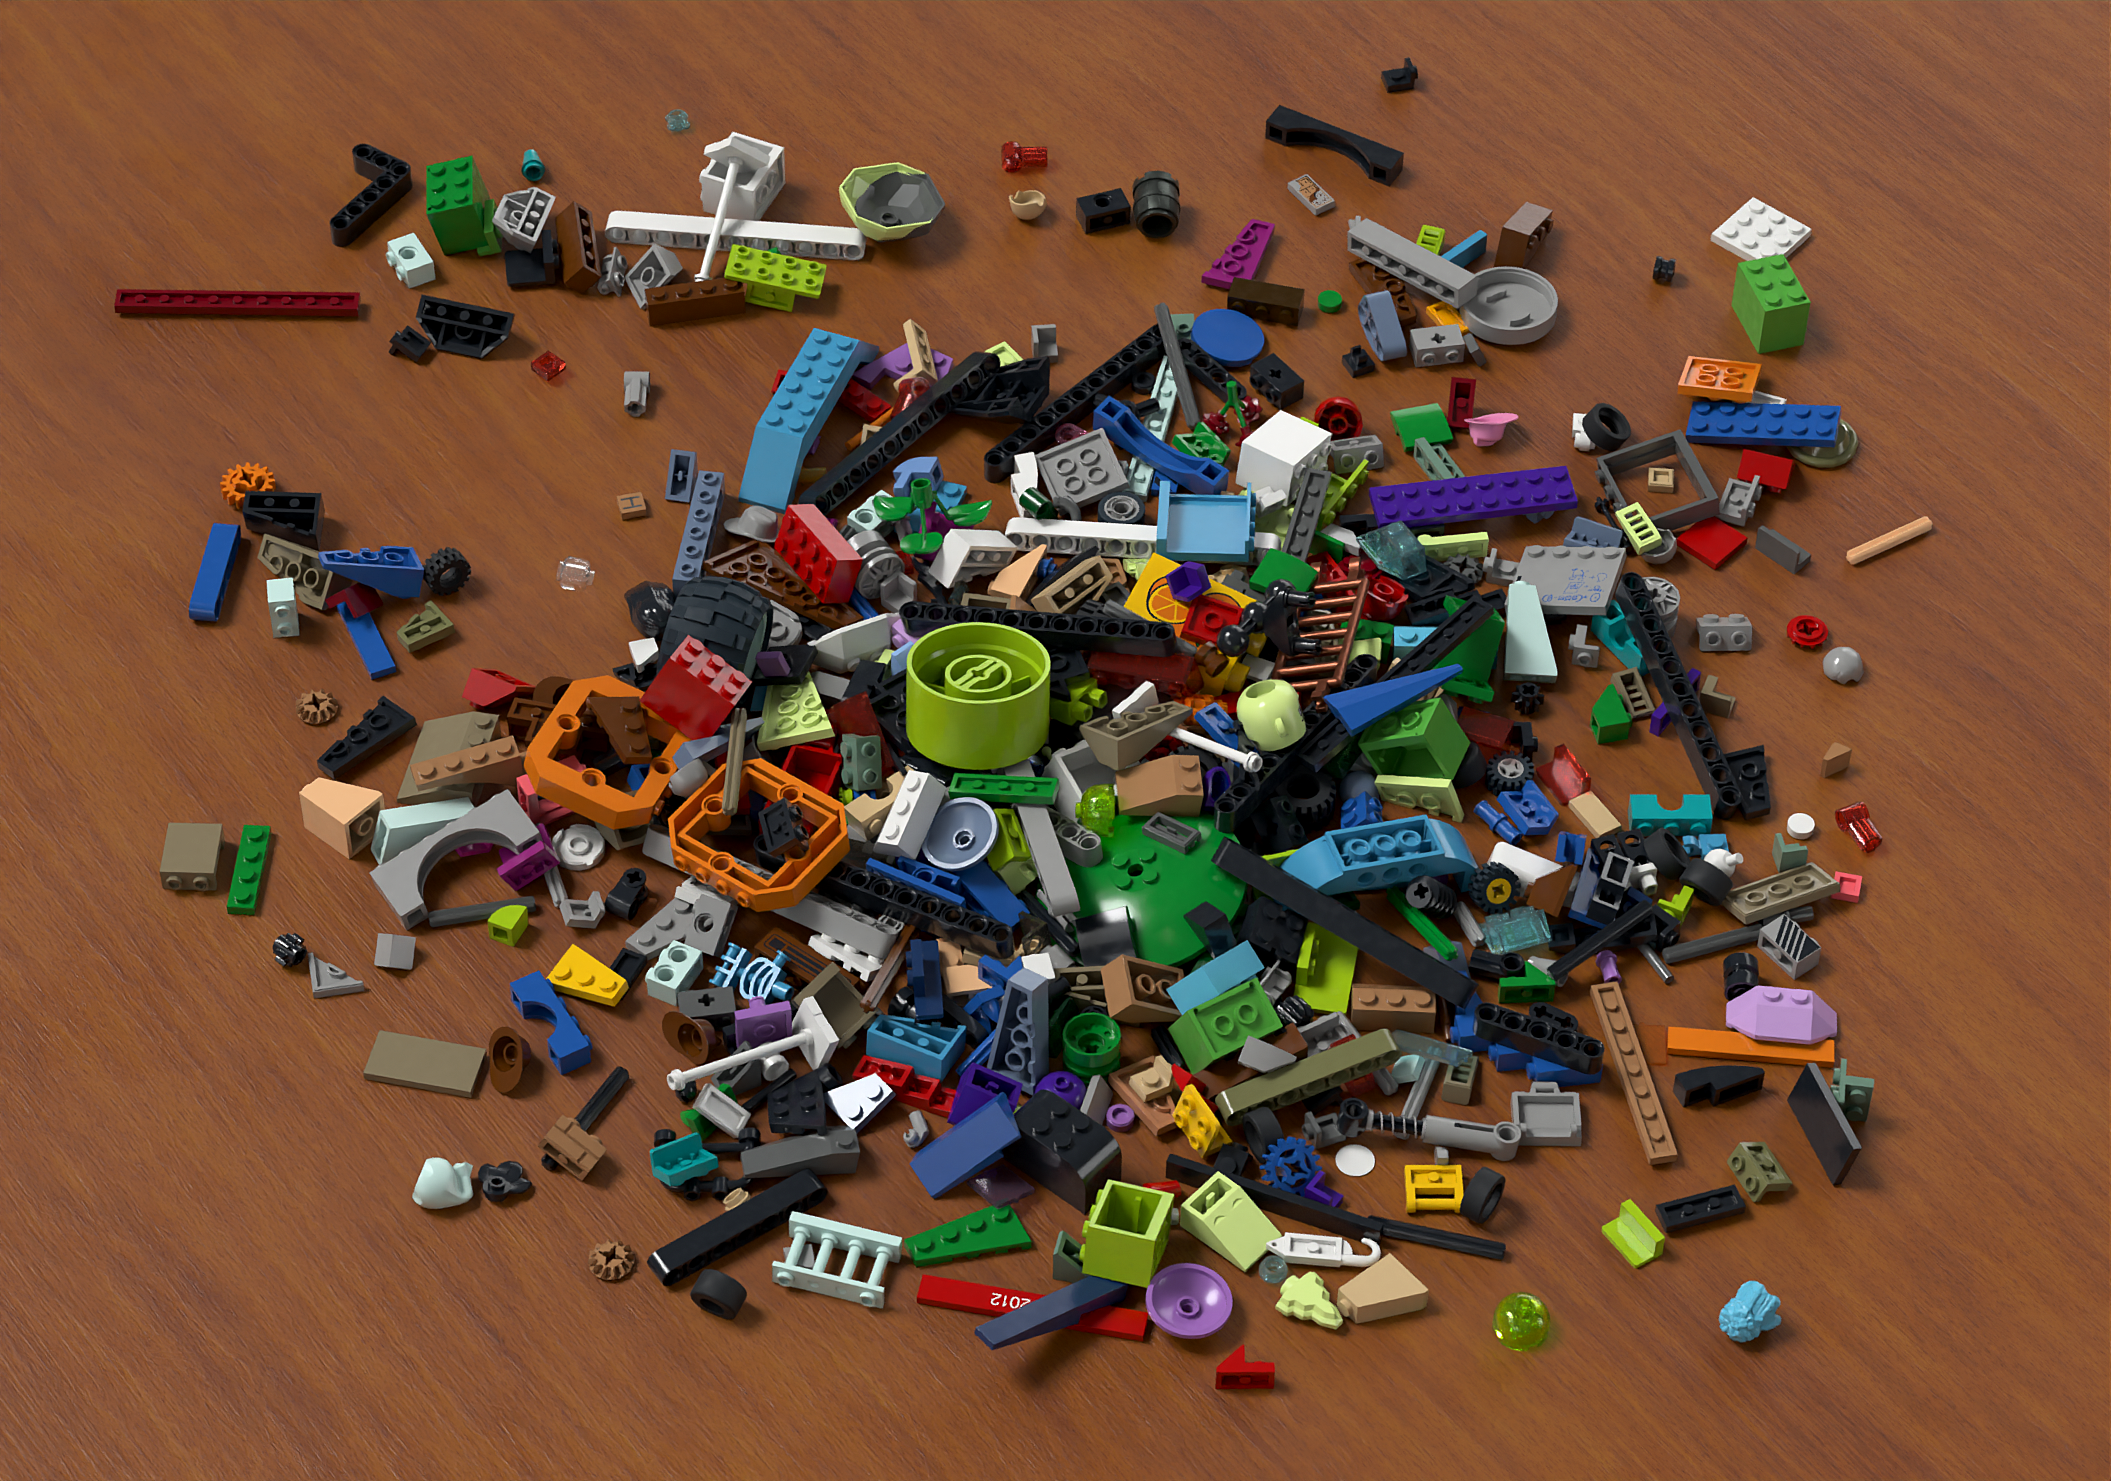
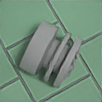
[847,530,905,599]
[1643,577,1680,639]

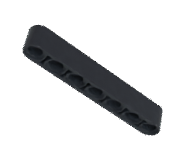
[647,1169,828,1286]

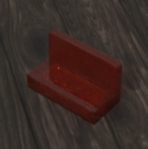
[1535,743,1591,806]

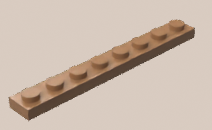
[1590,982,1678,1165]

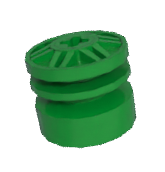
[1062,1012,1121,1087]

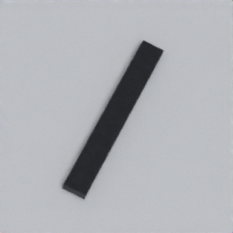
[1166,1154,1383,1246]

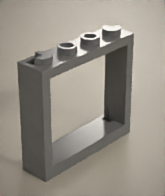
[1594,429,1720,538]

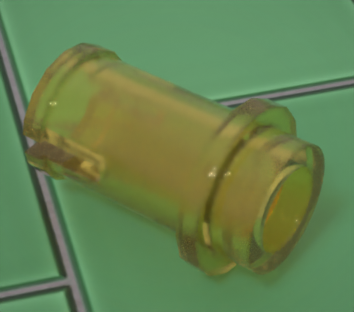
[797,466,827,486]

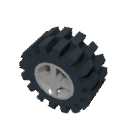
[1485,751,1534,796]

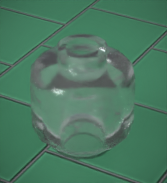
[556,556,595,592]

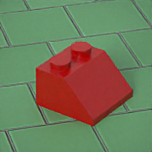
[1737,449,1796,493]

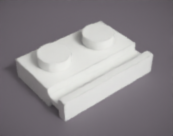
[675,876,739,905]

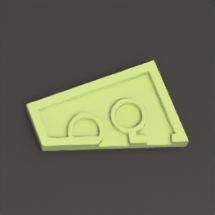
[1374,775,1464,823]

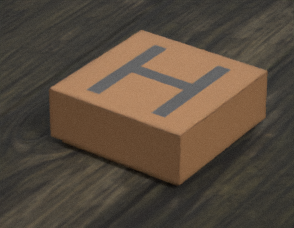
[616,492,647,520]

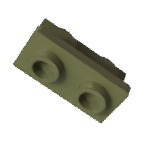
[1727,1142,1792,1202]

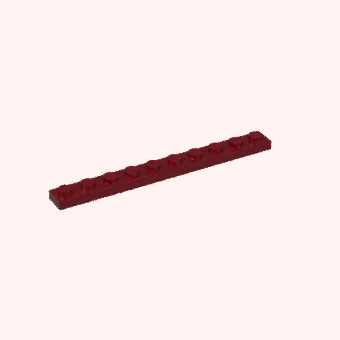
[114,289,361,316]

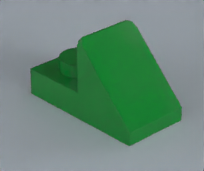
[1498,961,1556,1004]

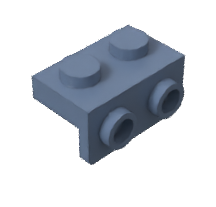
[1563,516,1623,548]

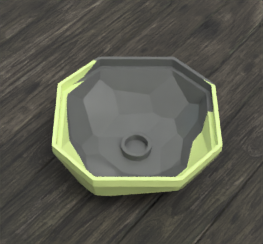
[839,162,945,242]

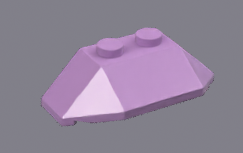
[1726,986,1837,1044]

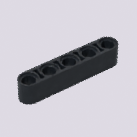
[1473,1002,1605,1075]

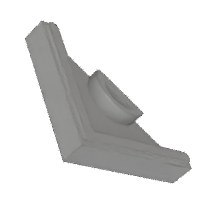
[308,953,364,998]

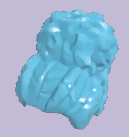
[1719,1281,1781,1342]

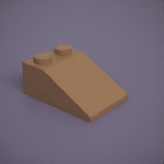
[1115,755,1204,817]
[1101,954,1184,1023]

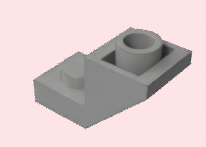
[810,671,850,710]

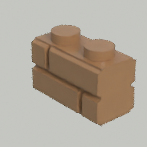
[537,1114,607,1181]

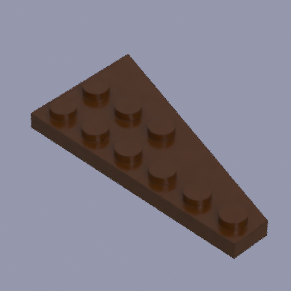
[702,540,864,630]

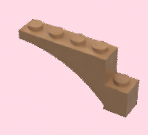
[410,735,527,792]

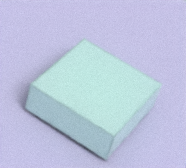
[1391,1054,1425,1084]

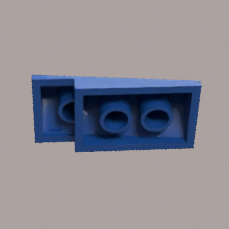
[910,1092,1021,1199]

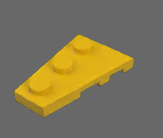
[546,944,629,1007]

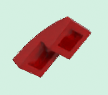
[1171,1063,1219,1114]

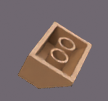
[1351,984,1436,1033]

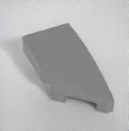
[1238,1036,1297,1073]

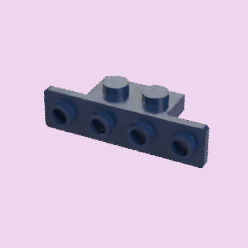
[906,939,944,1020]

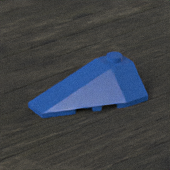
[318,546,424,599]

